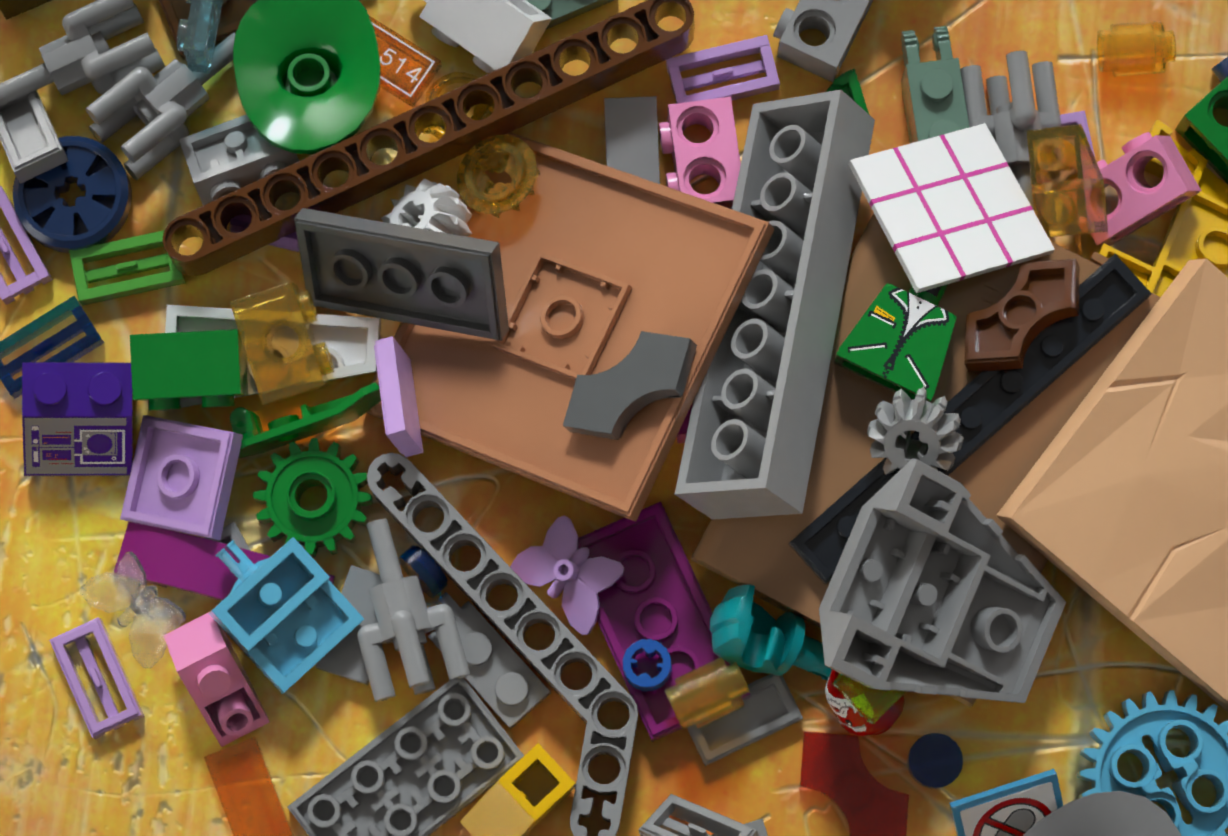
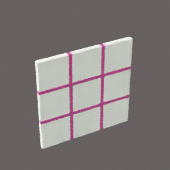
[848,123,1055,293]

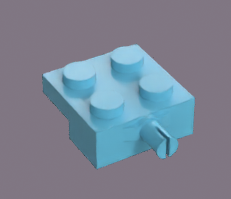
[208,537,364,694]

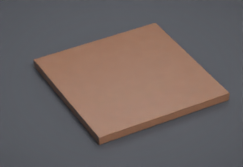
[366,132,775,522]

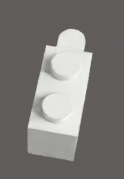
[419,0,552,73]

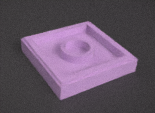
[120,415,243,540]

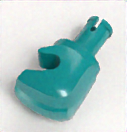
[710,584,832,681]

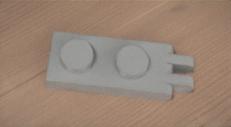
[428,592,551,730]

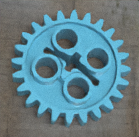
[1077,690,1228,836]

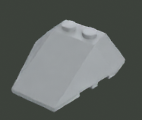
[819,459,1066,703]

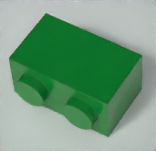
[130,329,248,411]

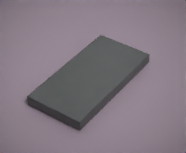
[294,208,509,341]

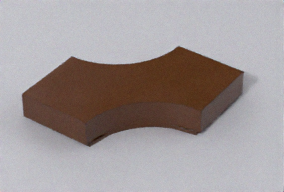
[964,259,1080,372]

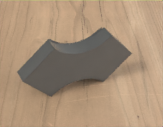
[563,331,697,440]

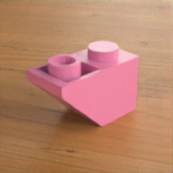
[163,612,270,747]

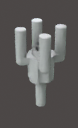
[0,0,165,107]
[85,33,235,180]
[960,51,1061,219]
[357,518,470,702]

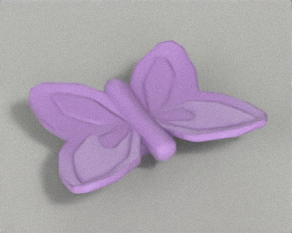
[510,515,624,635]

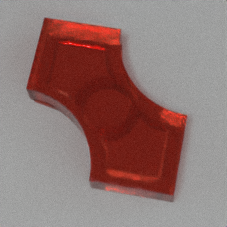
[799,731,909,836]

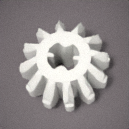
[381,178,473,237]

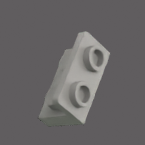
[179,115,299,205]

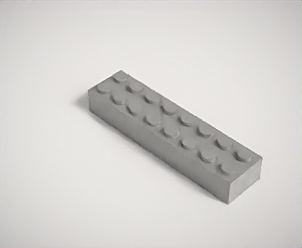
[675,90,875,519]

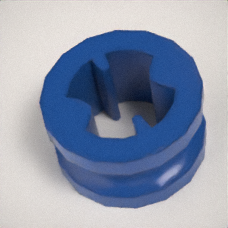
[623,639,672,692]

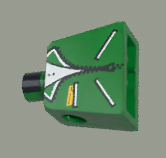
[834,283,957,403]

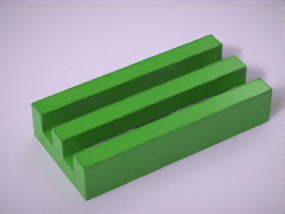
[69,230,186,306]

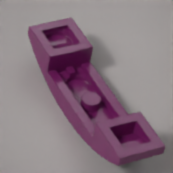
[114,522,335,601]

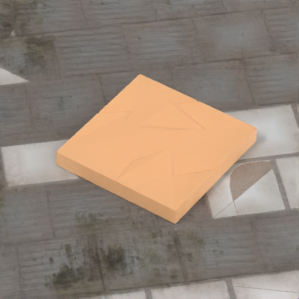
[996,259,1228,712]

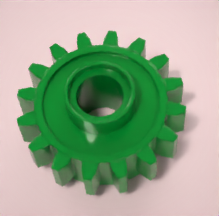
[253,438,373,558]

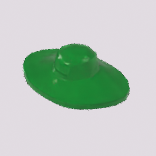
[233,0,381,154]

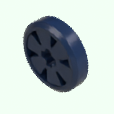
[13,136,132,253]

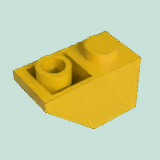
[460,743,576,836]

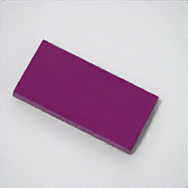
[578,501,751,742]

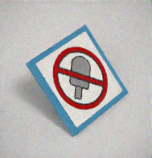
[949,769,1063,836]

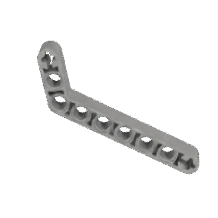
[367,453,638,836]

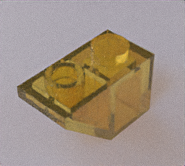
[1026,124,1108,238]

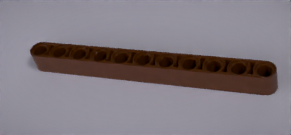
[162,0,695,276]

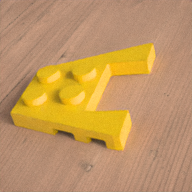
[1097,120,1228,297]

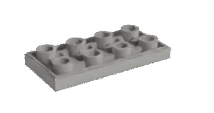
[287,678,524,836]

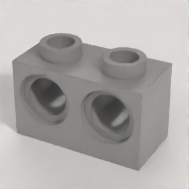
[773,0,874,82]

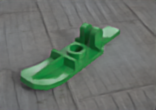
[230,382,381,459]

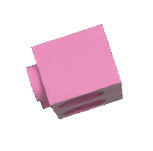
[659,97,741,209]
[1066,132,1201,245]

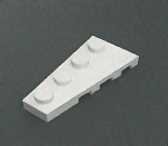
[160,305,381,411]

